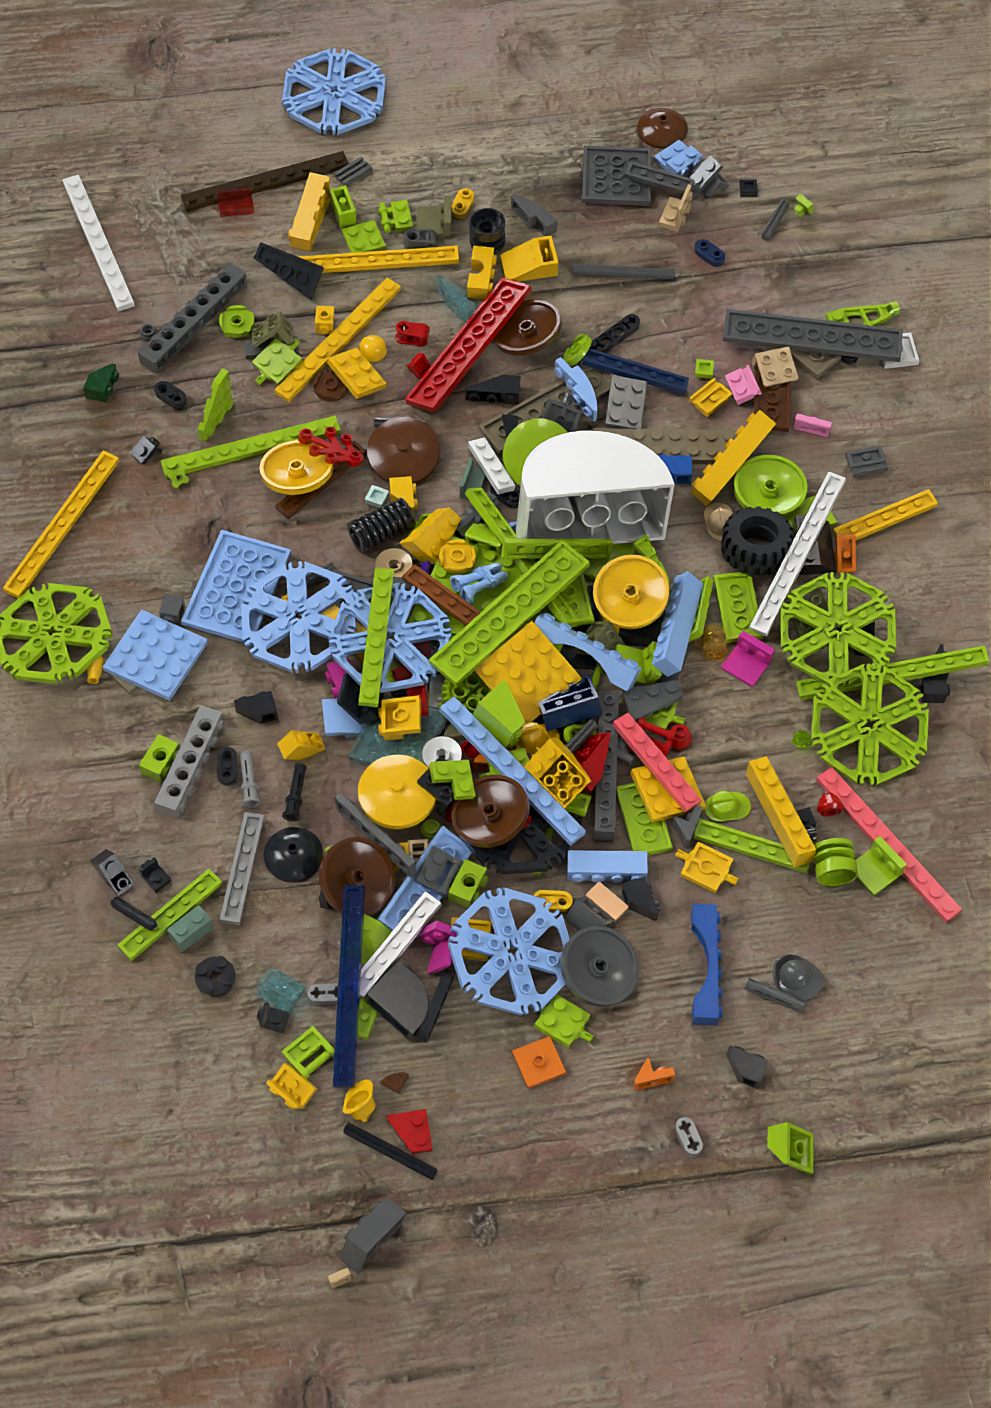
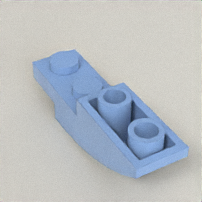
[554,357,597,422]

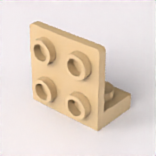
[659,184,693,232]
[751,347,798,387]

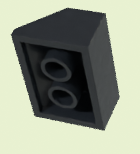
[793,515,836,575]

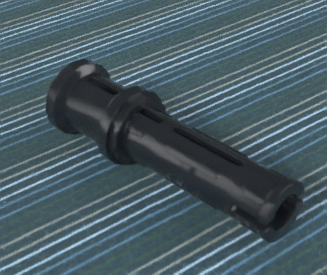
[282,763,307,821]

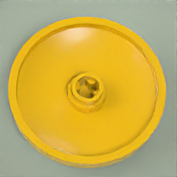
[260,440,333,495]
[593,555,669,629]
[358,755,436,829]

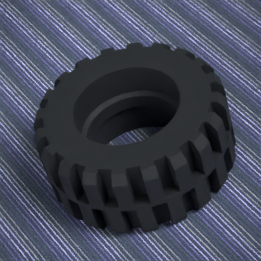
[721,506,794,576]

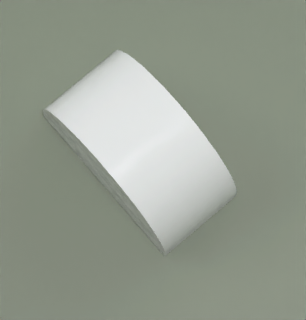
[516,431,674,544]

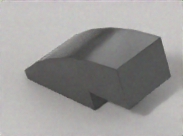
[511,194,557,237]

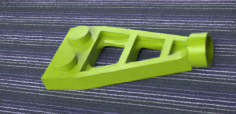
[825,301,900,326]

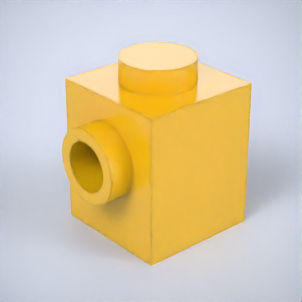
[315,306,335,335]

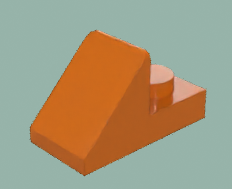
[833,534,856,573]
[633,1057,675,1091]

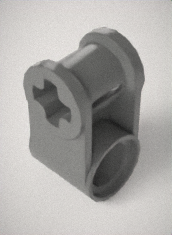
[404,229,438,249]

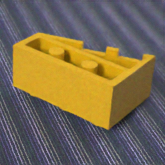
[399,507,462,564]

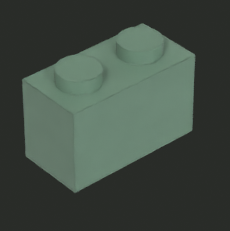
[167,905,213,953]

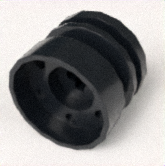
[469,208,506,254]

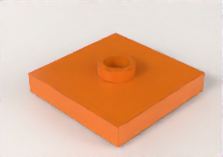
[512,1036,566,1089]

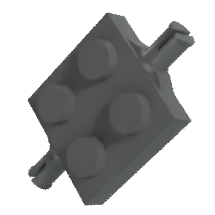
[541,392,582,432]

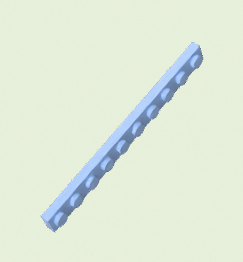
[439,697,586,846]

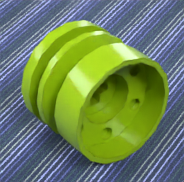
[813,838,858,886]

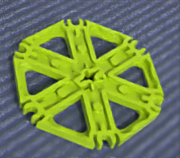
[780,572,896,687]
[0,583,113,685]
[810,663,929,786]

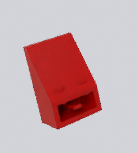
[573,732,611,792]

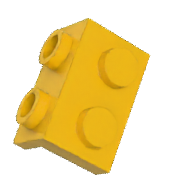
[266,1063,318,1109]

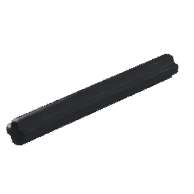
[343,1123,438,1180]

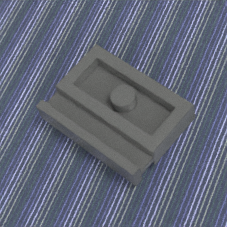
[845,446,888,478]

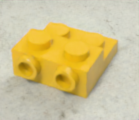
[378,696,421,741]

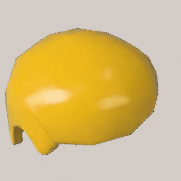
[359,335,387,362]

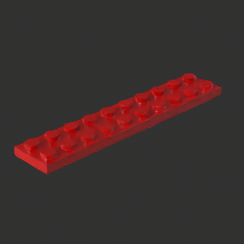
[405,278,532,413]

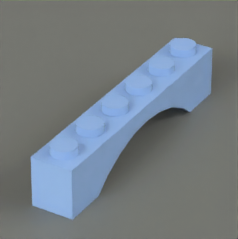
[534,613,642,691]

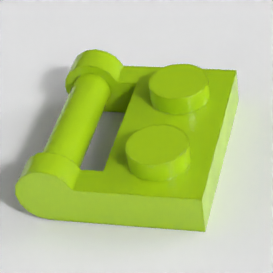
[281,1026,337,1079]

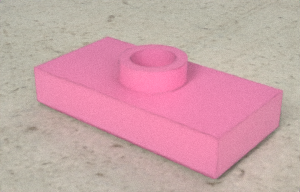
[793,413,832,437]

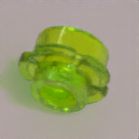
[792,730,811,749]

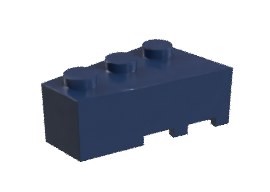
[538,674,602,731]

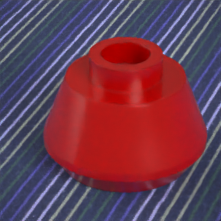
[666,724,692,749]
[817,792,844,817]

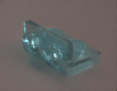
[256,967,306,1013]

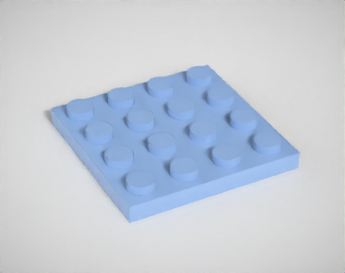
[103,609,208,701]

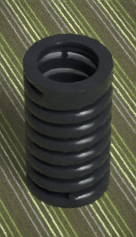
[347,497,416,553]

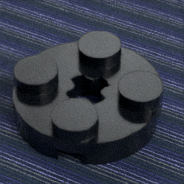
[195,956,236,997]

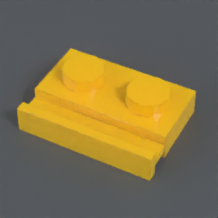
[689,378,733,417]

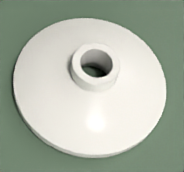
[422,736,462,767]

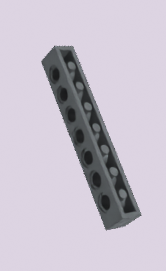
[138,263,247,374]
[593,692,619,842]

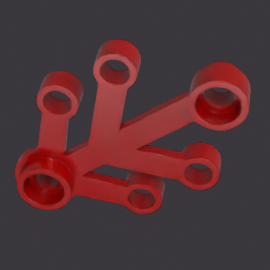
[298,427,364,467]

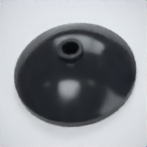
[264,827,323,882]

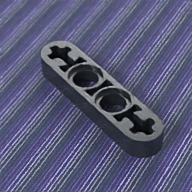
[590,314,640,353]
[417,969,455,1043]

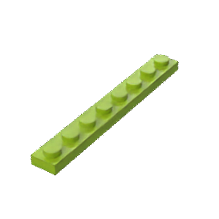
[359,567,394,707]

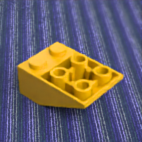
[500,236,559,282]
[524,737,592,809]

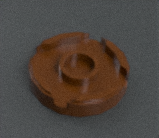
[313,369,348,402]

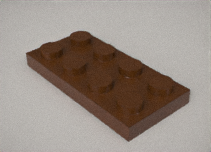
[753,367,791,432]

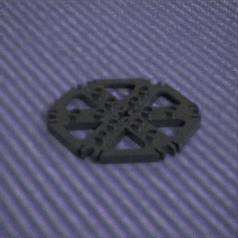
[457,770,582,875]

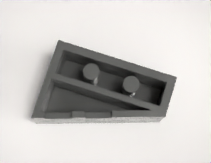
[339,1197,406,1275]

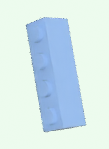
[567,850,648,883]

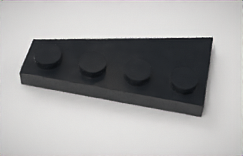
[254,242,324,300]

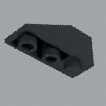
[465,375,521,404]
[920,644,950,703]

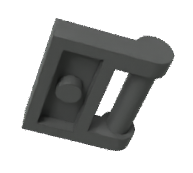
[415,845,463,898]

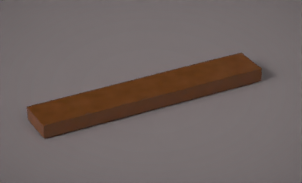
[275,440,367,520]

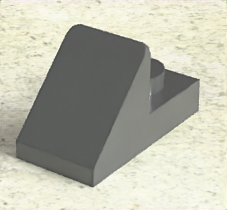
[673,805,703,849]

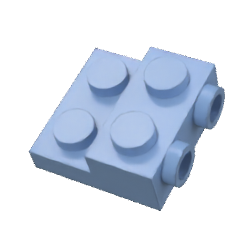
[654,140,703,177]

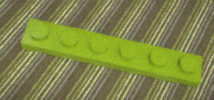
[501,539,613,559]
[693,818,810,874]
[117,869,223,961]

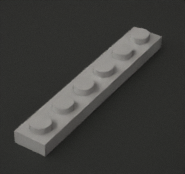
[220,812,264,926]

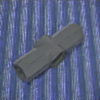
[454,493,500,539]

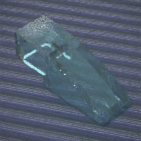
[437,275,477,323]

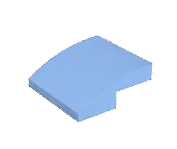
[322,699,364,738]

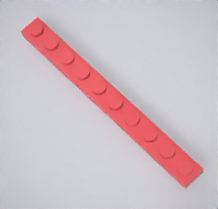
[816,767,962,923]

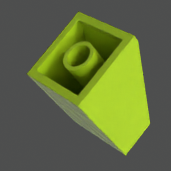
[473,680,525,750]

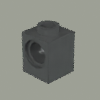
[159,593,185,625]

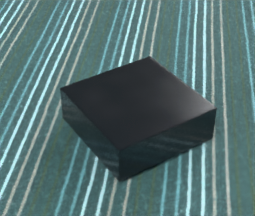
[739,179,758,197]

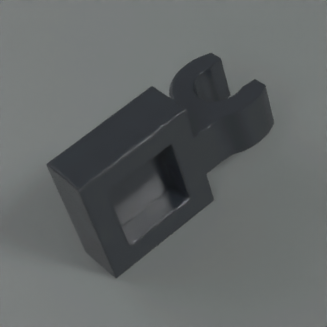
[796,807,817,841]

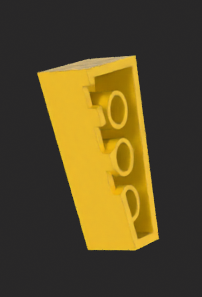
[288,172,330,251]

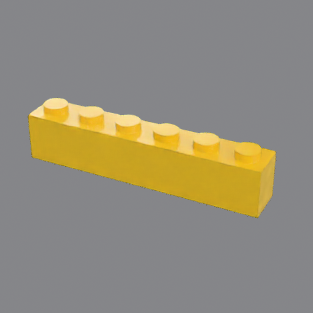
[690,410,776,506]
[746,756,816,868]

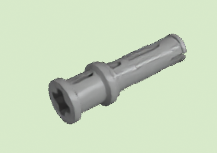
[239,750,260,808]

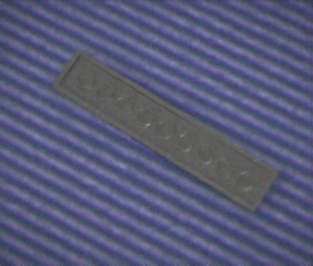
[723,309,903,362]

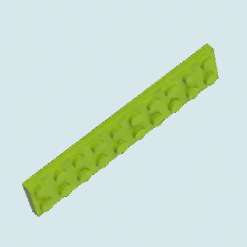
[429,540,590,687]

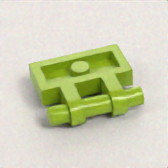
[378,199,413,233]

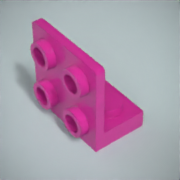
[721,631,775,687]
[416,921,457,975]

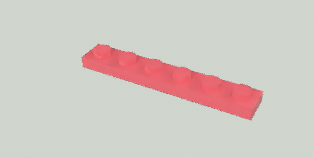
[612,713,702,813]

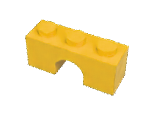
[467,246,497,300]

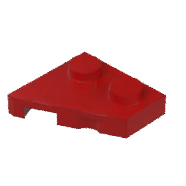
[386,1109,433,1154]

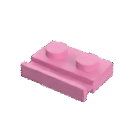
[725,365,761,405]

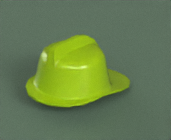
[705,791,751,822]

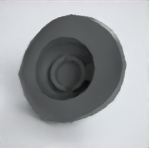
[773,954,824,1001]

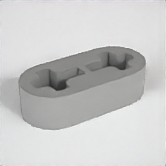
[307,984,346,1005]
[675,1117,703,1157]

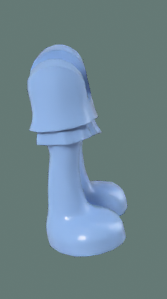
[450,562,509,605]

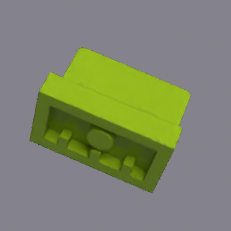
[616,641,662,685]
[855,836,907,896]

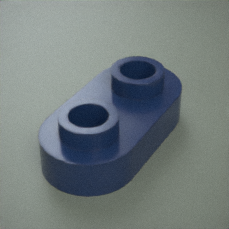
[694,239,725,267]

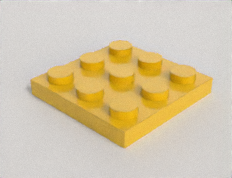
[630,756,706,823]

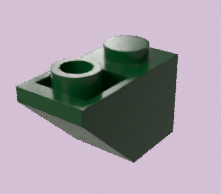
[84,363,119,403]

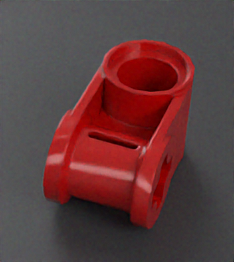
[395,321,430,347]

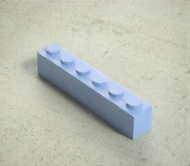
[652,571,703,677]

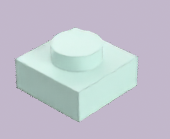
[365,485,389,508]

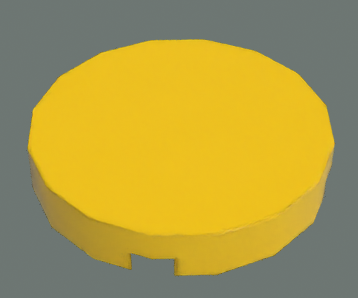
[439,539,476,574]

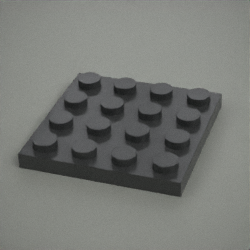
[582,145,651,206]

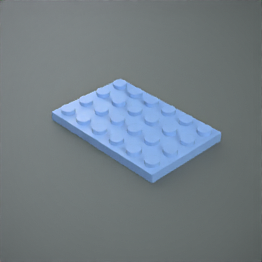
[181,530,292,643]

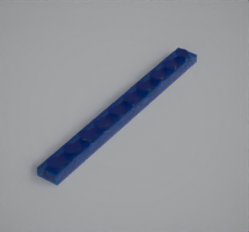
[333,885,365,1088]

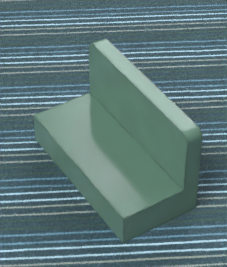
[459,457,486,501]

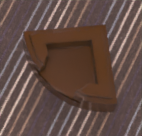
[381,1072,409,1094]

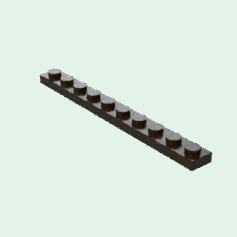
[181,151,349,212]

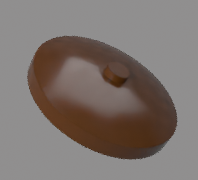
[494,300,562,356]
[367,417,440,484]
[451,775,530,848]
[319,837,395,918]

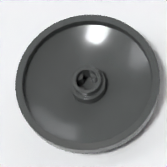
[560,926,639,1007]

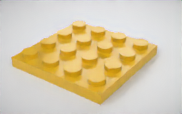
[474,621,582,724]

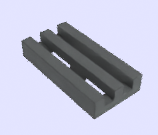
[334,156,372,186]

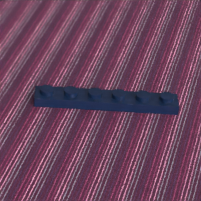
[582,348,689,395]

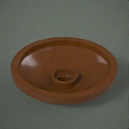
[637,108,688,149]

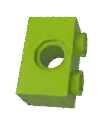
[329,185,357,228]
[139,734,180,783]
[448,859,489,908]

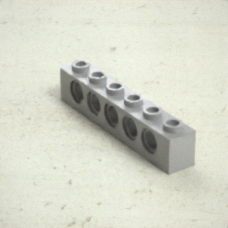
[154,705,225,819]

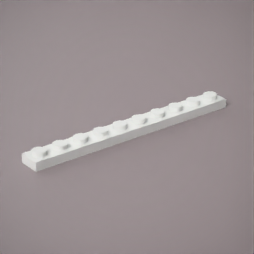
[62,175,134,311]
[750,472,846,637]

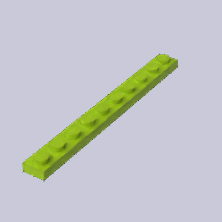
[160,415,341,479]
[465,488,580,627]
[796,645,989,701]

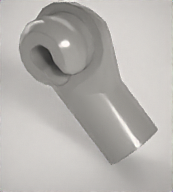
[617,738,636,766]

